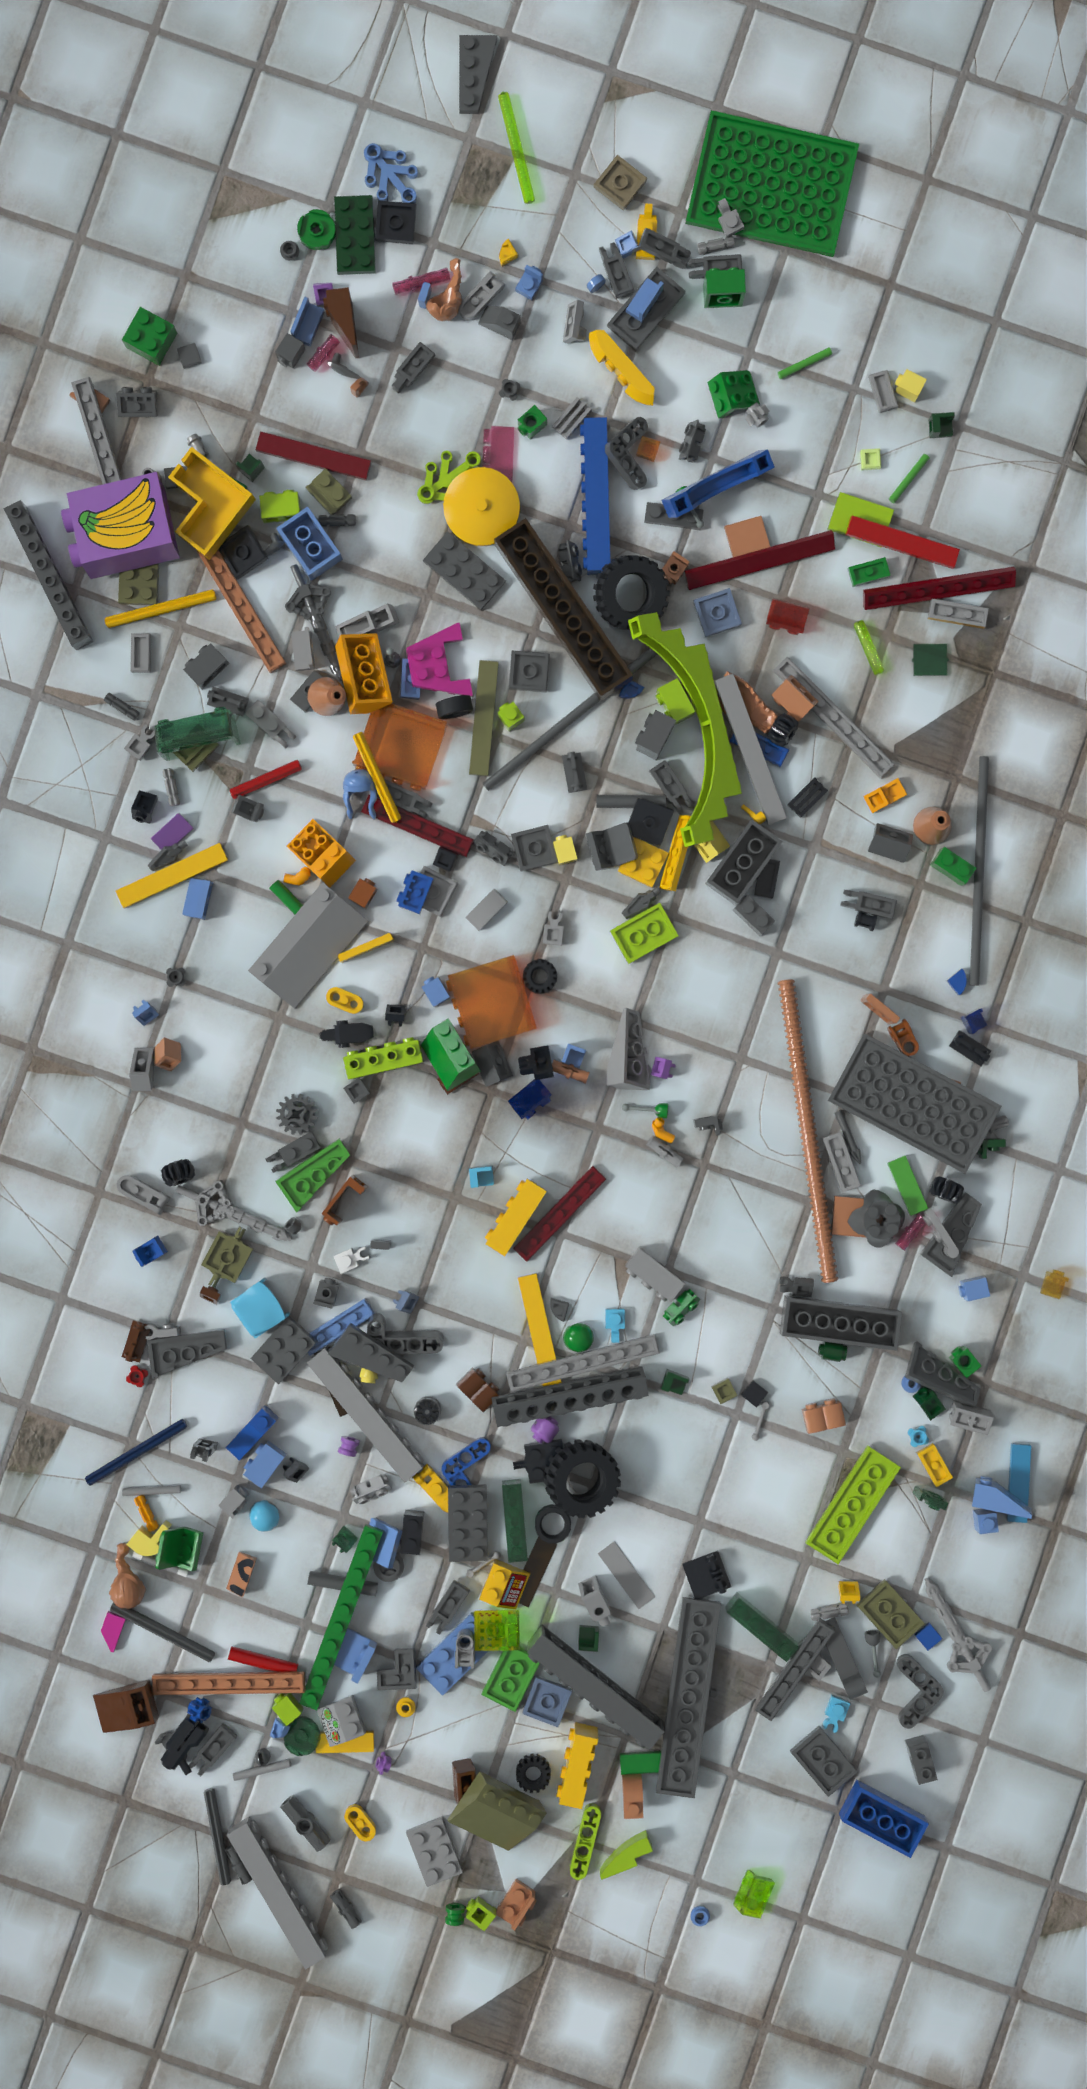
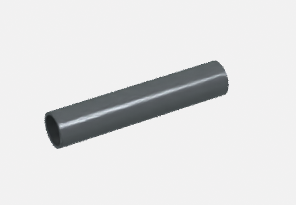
[596,795,666,808]
[307,1571,378,1597]

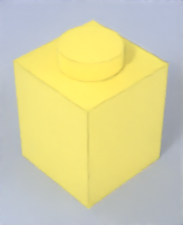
[895,369,927,402]
[553,835,577,866]

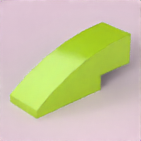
[600,1830,653,1880]

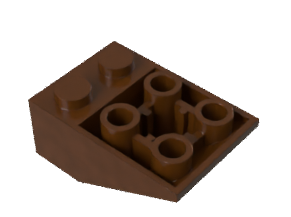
[93,1679,159,1733]

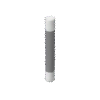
[132,1551,189,1577]

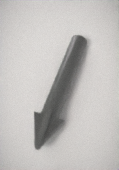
[835,1110,861,1164]

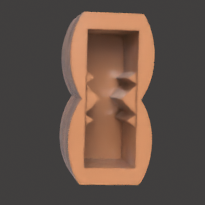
[802,1398,846,1434]

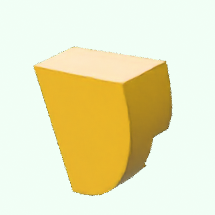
[499,239,518,267]

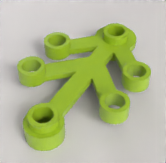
[417,451,481,504]

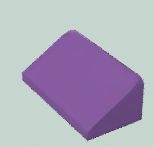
[151,813,194,850]

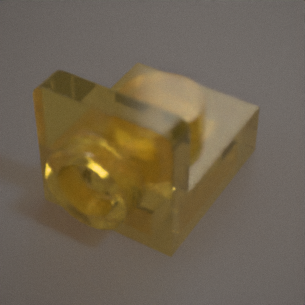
[1040,1269,1069,1299]

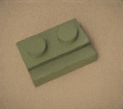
[305,468,352,515]
[172,725,219,772]

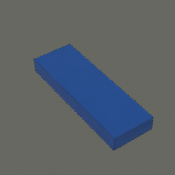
[729,732,789,767]

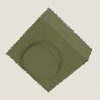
[711,1378,738,1404]

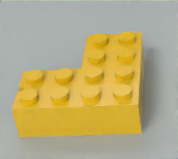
[168,446,256,560]

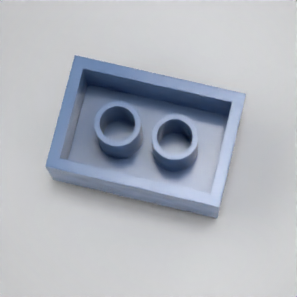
[276,507,343,581]

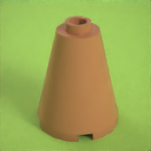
[307,677,346,716]
[913,807,952,845]

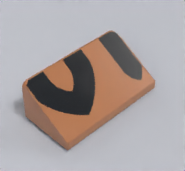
[226,1552,257,1597]

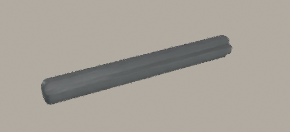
[204,1788,231,1885]

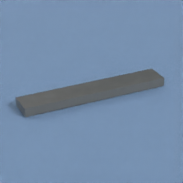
[755,1617,836,1721]

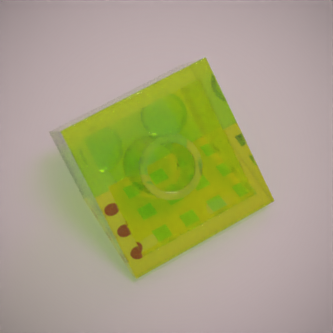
[474,1610,520,1651]

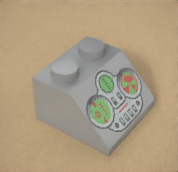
[317,1695,366,1747]

